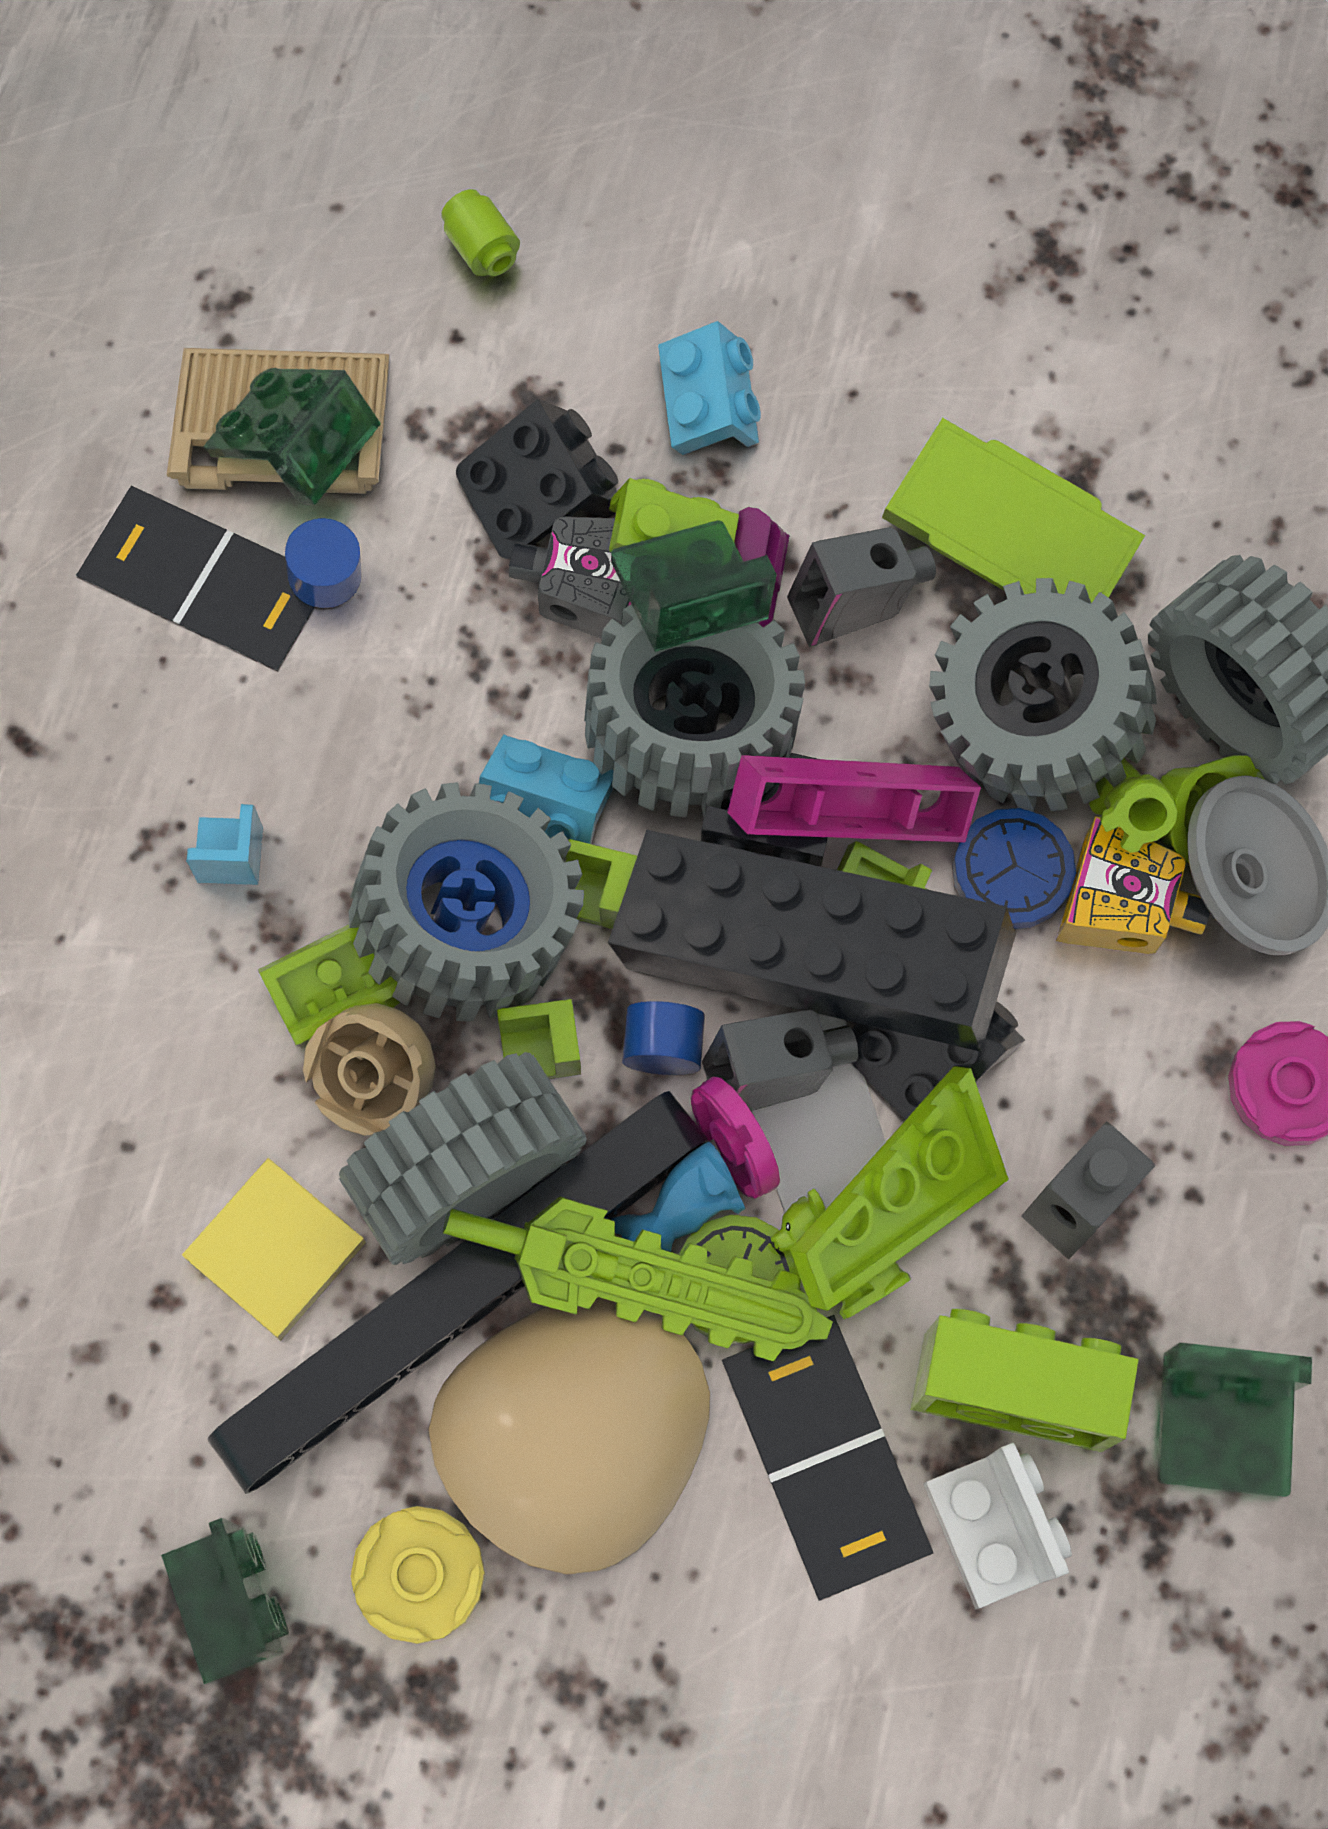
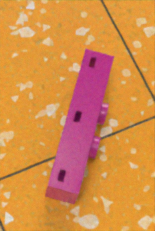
[727,755,981,843]

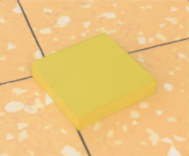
[182,1158,366,1341]

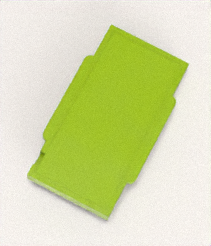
[882,417,1145,603]

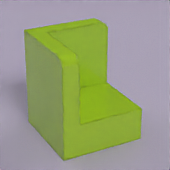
[565,839,637,929]
[497,999,581,1079]

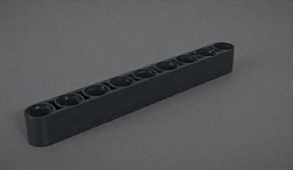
[208,1091,709,1494]

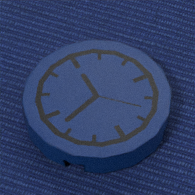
[952,808,1076,929]

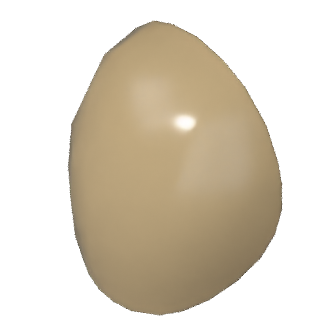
[429,1297,710,1574]

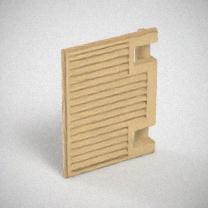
[167,348,390,494]

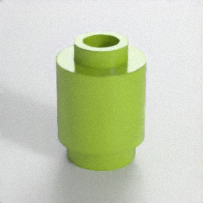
[441,189,520,276]

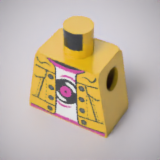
[1056,816,1210,954]

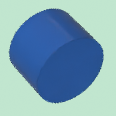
[285,518,362,608]
[622,1001,705,1075]

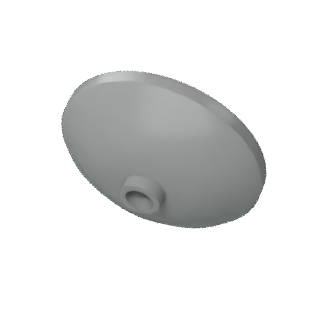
[1188,776,1328,956]

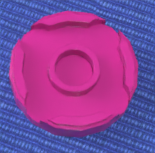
[1228,1021,1328,1146]
[690,1077,780,1199]

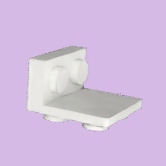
[924,1443,1072,1609]

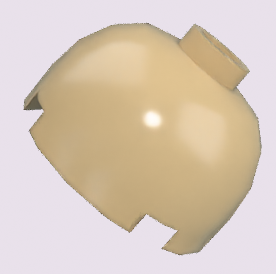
[303,1003,436,1136]

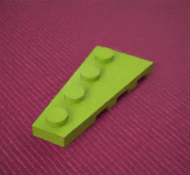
[790,1066,1009,1311]

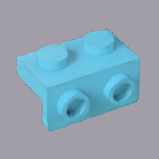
[658,321,761,455]
[479,734,614,844]

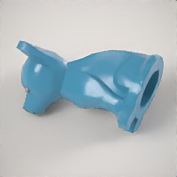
[612,1142,745,1252]

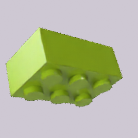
[910,1309,1139,1452]

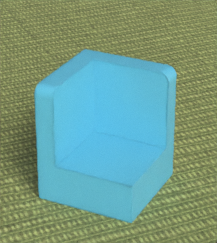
[186,804,263,885]

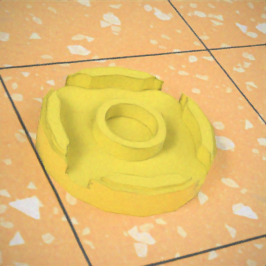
[350,1506,485,1644]

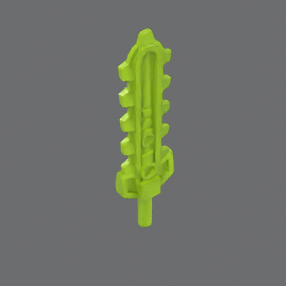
[443,1196,833,1361]

